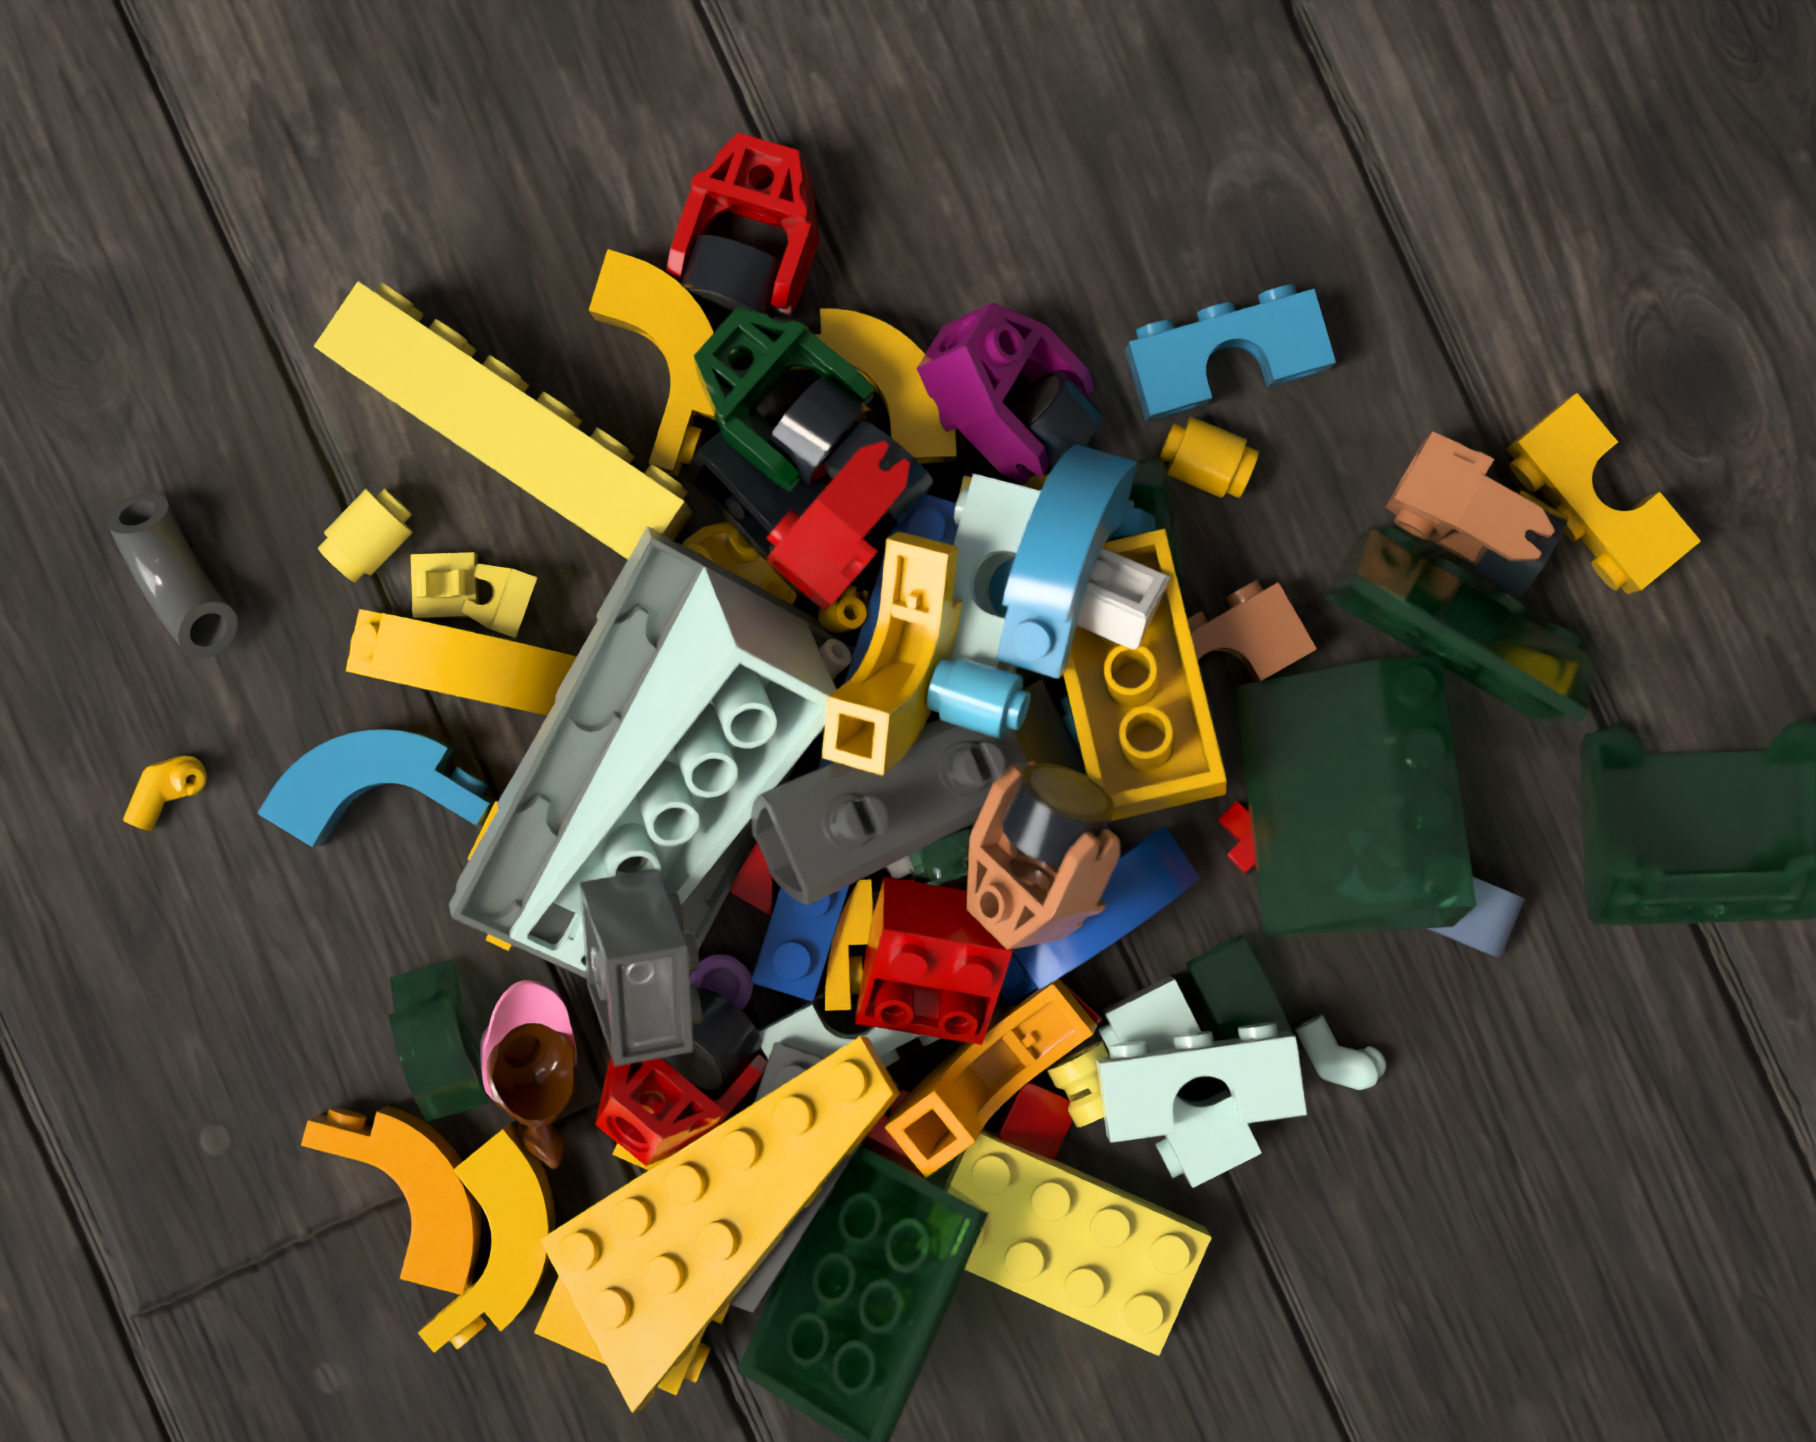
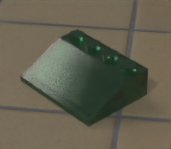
[1323,525,1593,725]
[1234,657,1477,936]
[737,1140,989,1442]

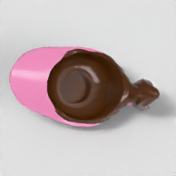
[480,980,577,1169]

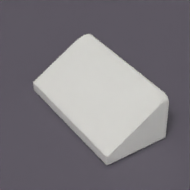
[1077,548,1170,649]

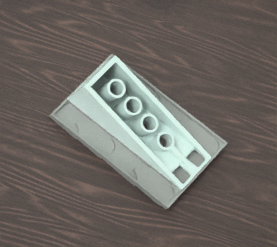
[449,526,855,979]

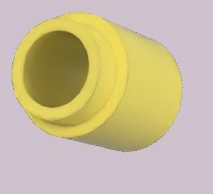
[318,488,413,583]

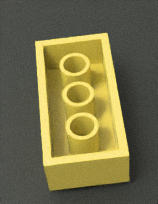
[921,1128,1212,1356]

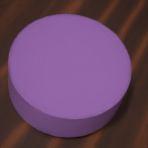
[689,954,753,1011]

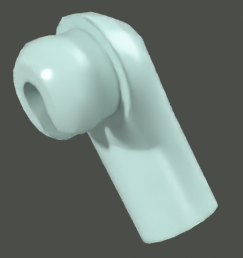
[1295,1015,1386,1090]

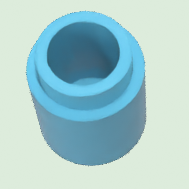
[927,657,1031,739]

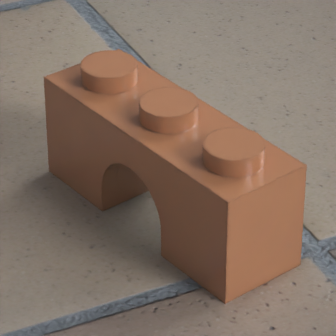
[1187,579,1317,683]

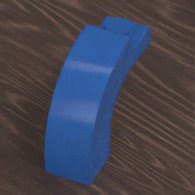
[1000,825,1201,1005]

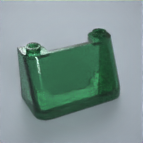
[1580,721,1816,926]

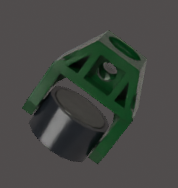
[694,308,875,493]

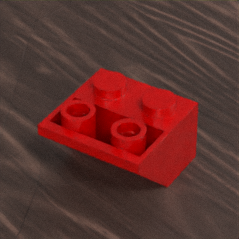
[856,877,1013,1045]

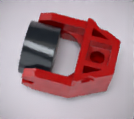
[666,132,820,318]
[765,421,933,611]
[595,988,768,1166]

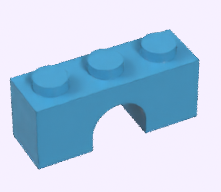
[1125,284,1336,423]

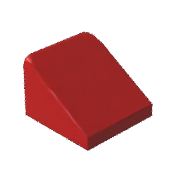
[730,842,775,916]
[995,1080,1073,1160]

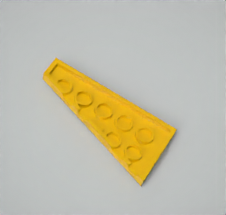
[540,1036,900,1413]

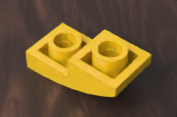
[825,878,880,1011]

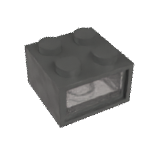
[580,869,702,1066]

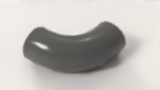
[106,493,238,658]

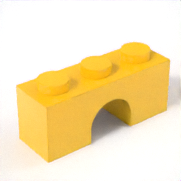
[1506,393,1701,594]

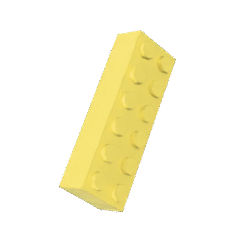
[314,282,693,560]

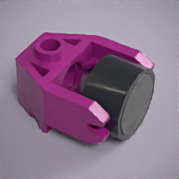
[917,302,1102,484]

